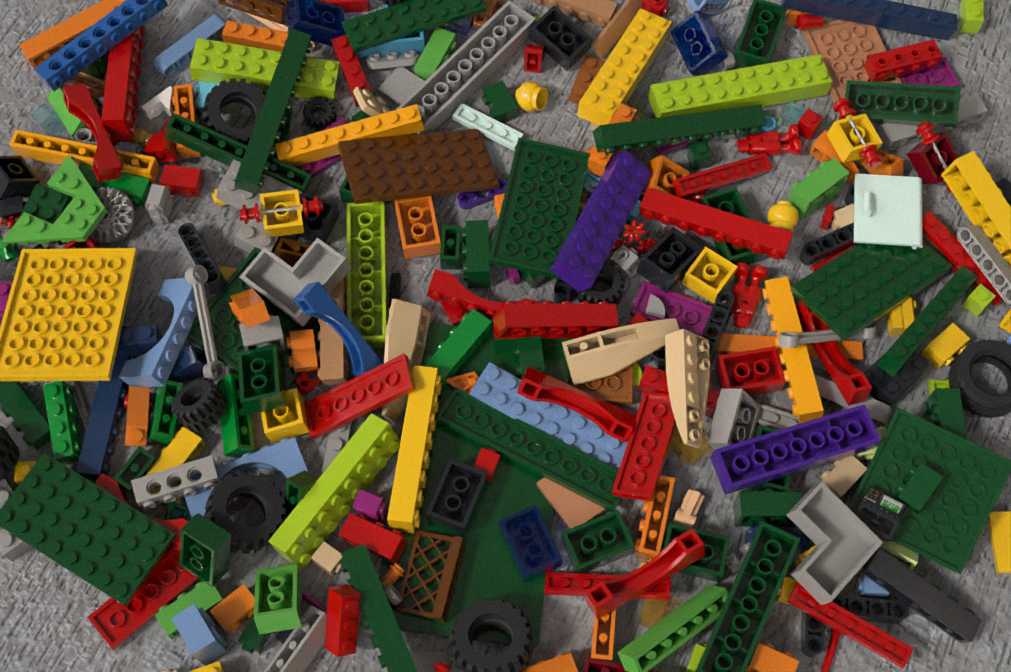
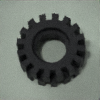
[303,97,337,132]

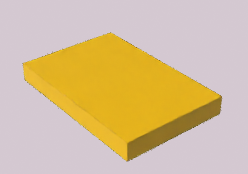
[987,511,1011,573]

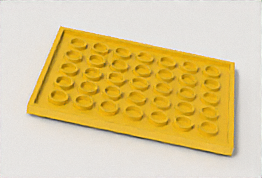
[0,248,138,381]

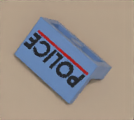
[687,0,730,14]

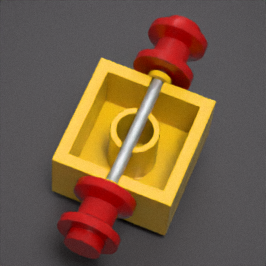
[827,98,883,168]
[239,189,323,238]

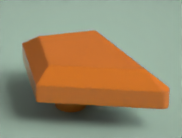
[447,371,479,393]

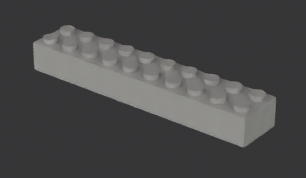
[396,0,536,135]

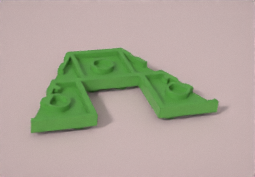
[2,155,108,246]

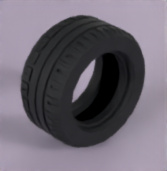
[948,340,1011,418]

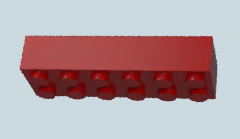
[493,301,619,339]

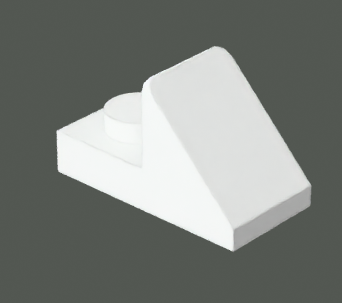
[142,86,175,121]

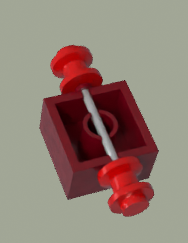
[907,121,959,193]

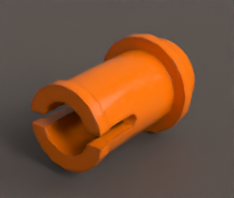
[380,563,404,588]

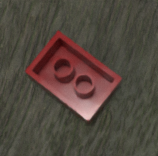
[715,346,785,396]

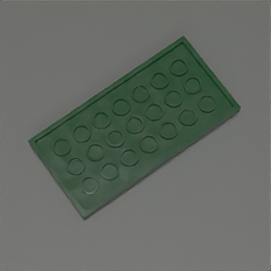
[488,137,590,280]
[790,241,952,342]
[0,453,177,607]

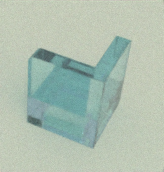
[777,101,807,126]
[31,103,64,136]

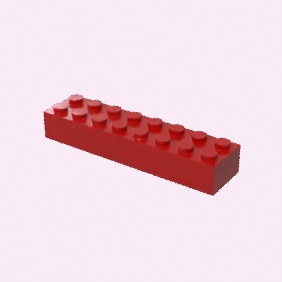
[101,6,146,143]

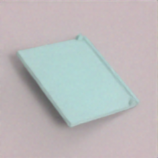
[853,173,923,249]

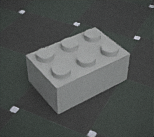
[707,389,761,450]

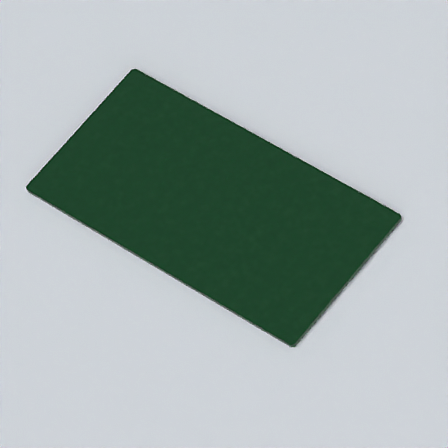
[379,323,571,648]

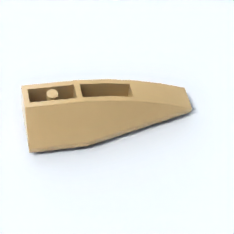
[382,299,431,422]
[562,318,679,386]
[665,329,710,448]

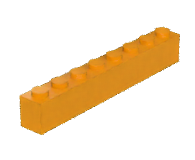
[275,104,425,167]
[9,130,160,184]
[762,276,824,424]

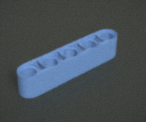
[153,14,227,78]

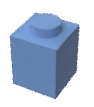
[856,574,890,598]

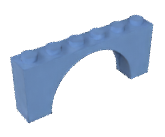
[119,277,209,387]
[180,437,308,517]

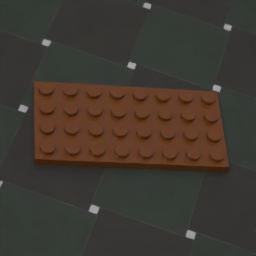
[338,129,499,204]

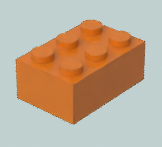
[394,196,441,259]

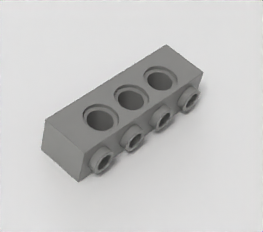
[131,455,220,509]

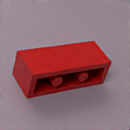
[338,513,408,564]
[325,584,361,657]

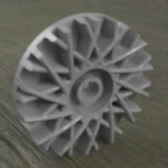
[91,187,134,244]

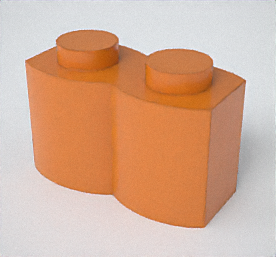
[286,329,318,373]

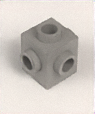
[610,245,640,278]

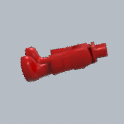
[736,124,801,156]
[733,263,769,329]

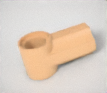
[672,490,704,528]

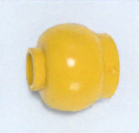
[515,81,548,112]
[767,201,799,232]

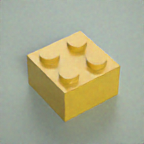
[682,246,738,304]
[261,388,309,443]

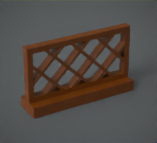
[218,0,300,24]
[395,530,467,623]

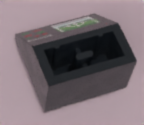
[855,485,907,542]

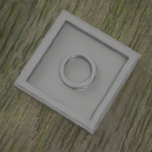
[378,67,425,106]

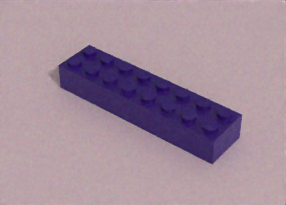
[550,150,652,292]
[710,404,881,495]

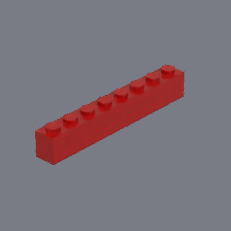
[640,188,793,260]

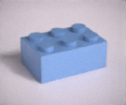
[171,604,227,666]

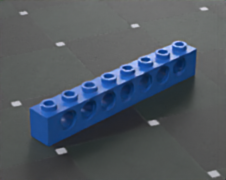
[35,0,168,92]

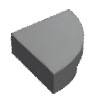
[645,294,665,318]

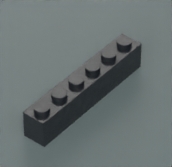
[859,548,982,643]

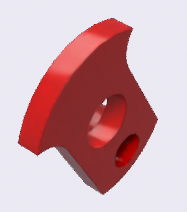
[295,359,322,395]

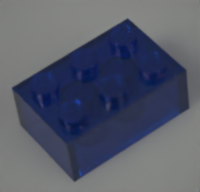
[287,0,346,47]
[670,10,728,76]
[498,504,563,583]

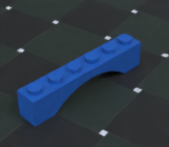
[293,281,384,378]

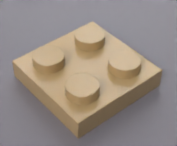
[353,86,390,117]

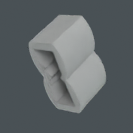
[145,184,174,224]

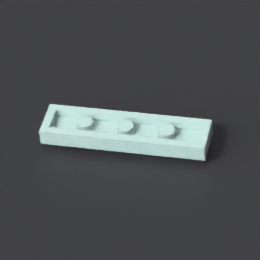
[452,103,524,151]

